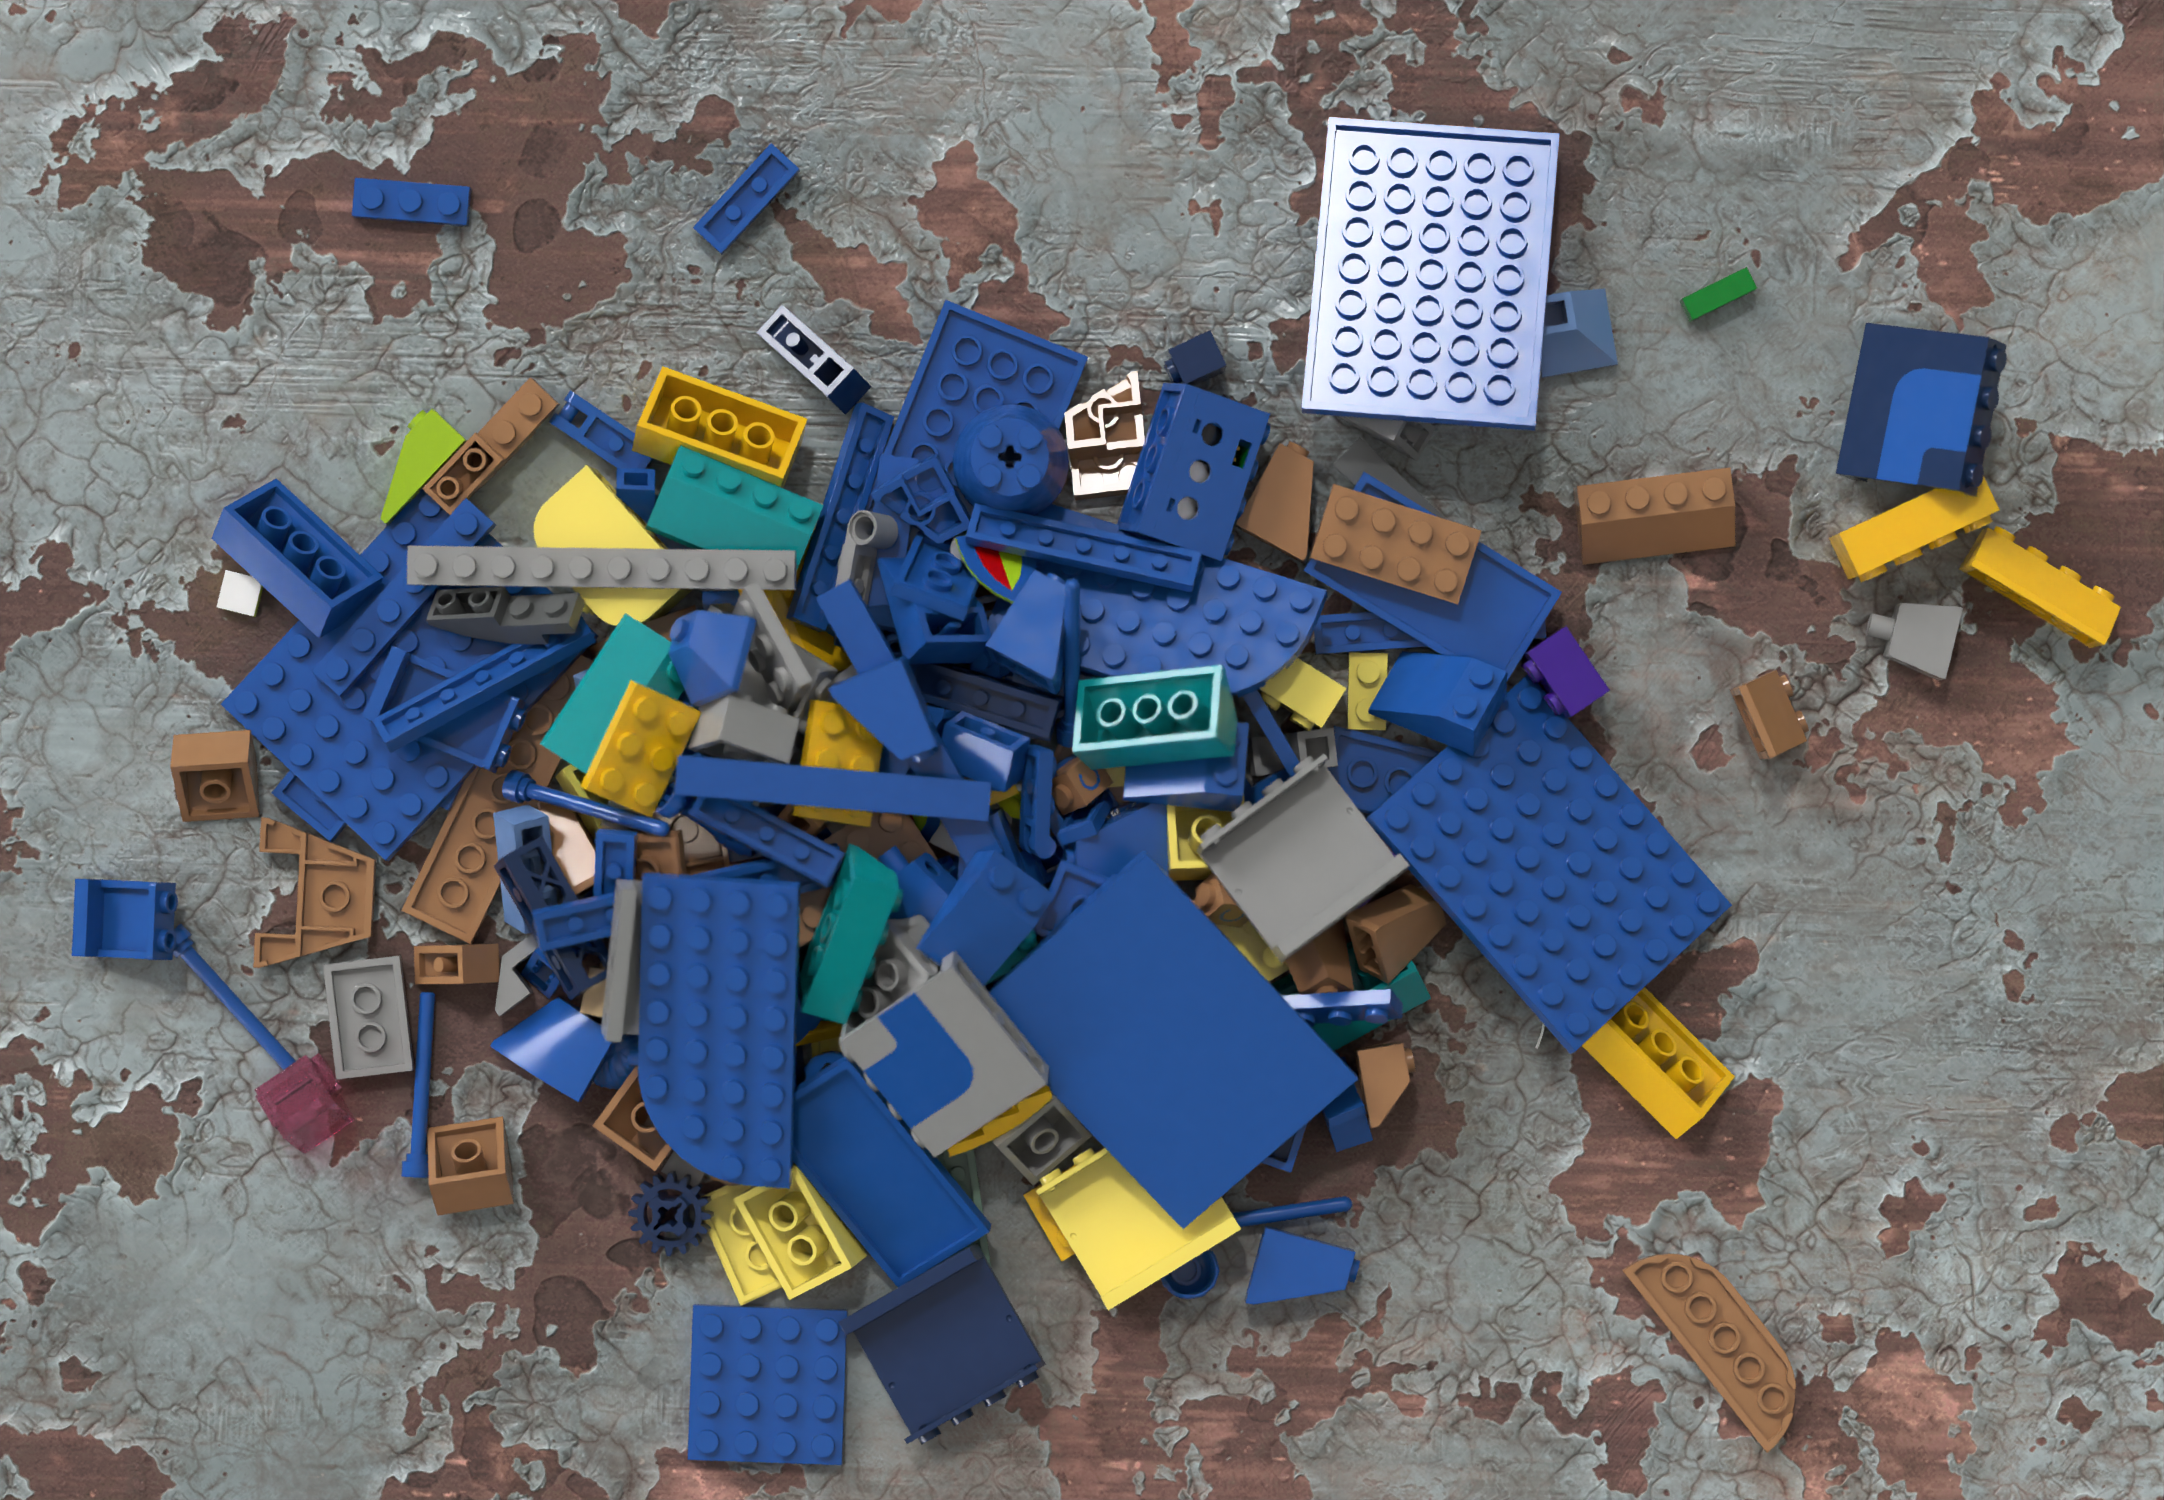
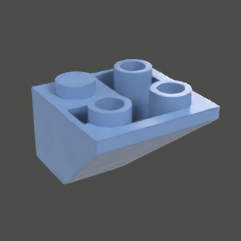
[1540,289,1618,378]

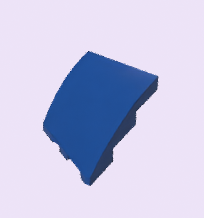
[490,997,615,1102]

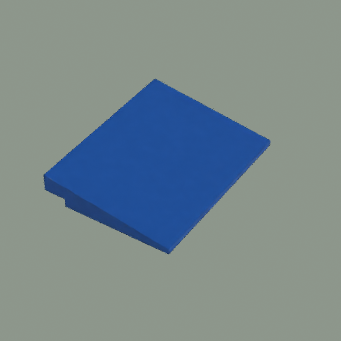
[988,850,1359,1229]

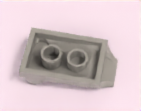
[843,915,939,1030]

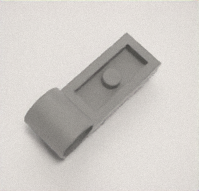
[836,510,898,605]

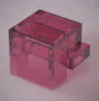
[255,1053,355,1154]

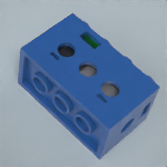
[1117,383,1270,561]

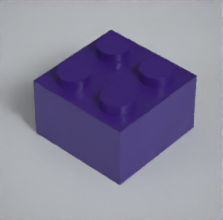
[1521,626,1610,718]

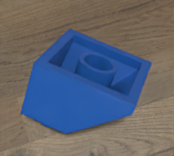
[668,610,757,707]

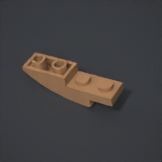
[422,377,560,515]

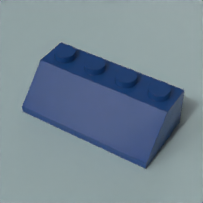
[211,478,384,638]

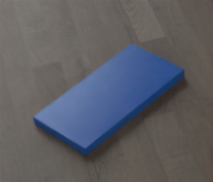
[1303,471,1562,681]
[793,1056,992,1287]

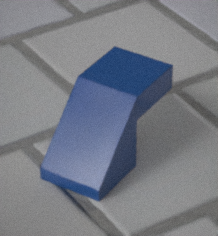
[616,468,659,523]

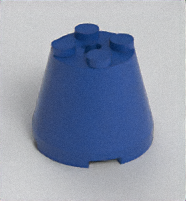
[953,404,1069,516]

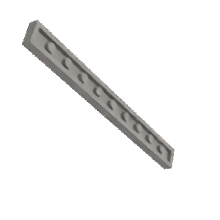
[407,546,797,590]

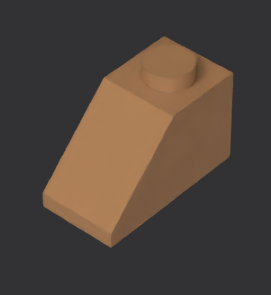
[414,944,500,984]

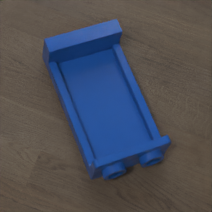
[362,646,527,774]

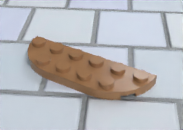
[1622,1253,1796,1453]

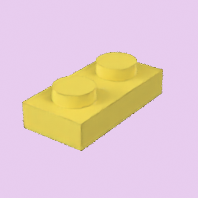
[1347,652,1388,731]

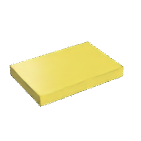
[701,1184,782,1306]

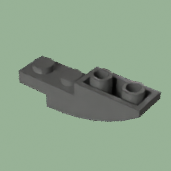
[426,586,585,644]

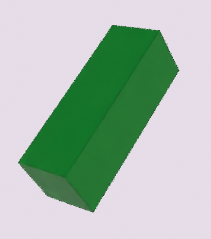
[1680,267,1757,322]

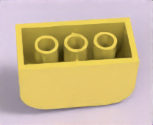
[534,465,693,626]

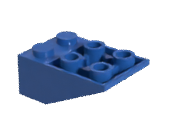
[877,558,991,664]

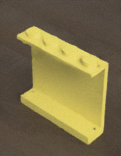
[1036,1148,1241,1311]

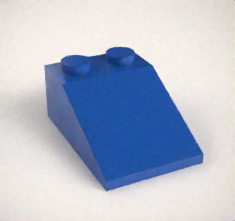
[1368,651,1507,756]
[1123,722,1249,812]
[916,850,1054,986]

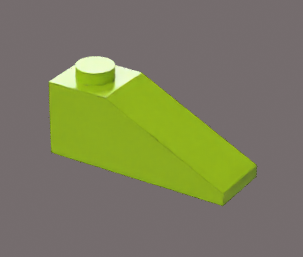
[380,408,467,525]

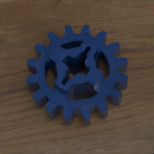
[628,1171,714,1256]

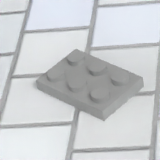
[731,581,812,714]
[323,955,415,1080]

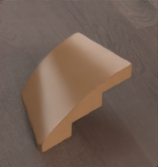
[1064,371,1145,500]

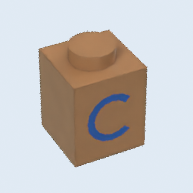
[1052,757,1114,815]
[1195,873,1248,928]

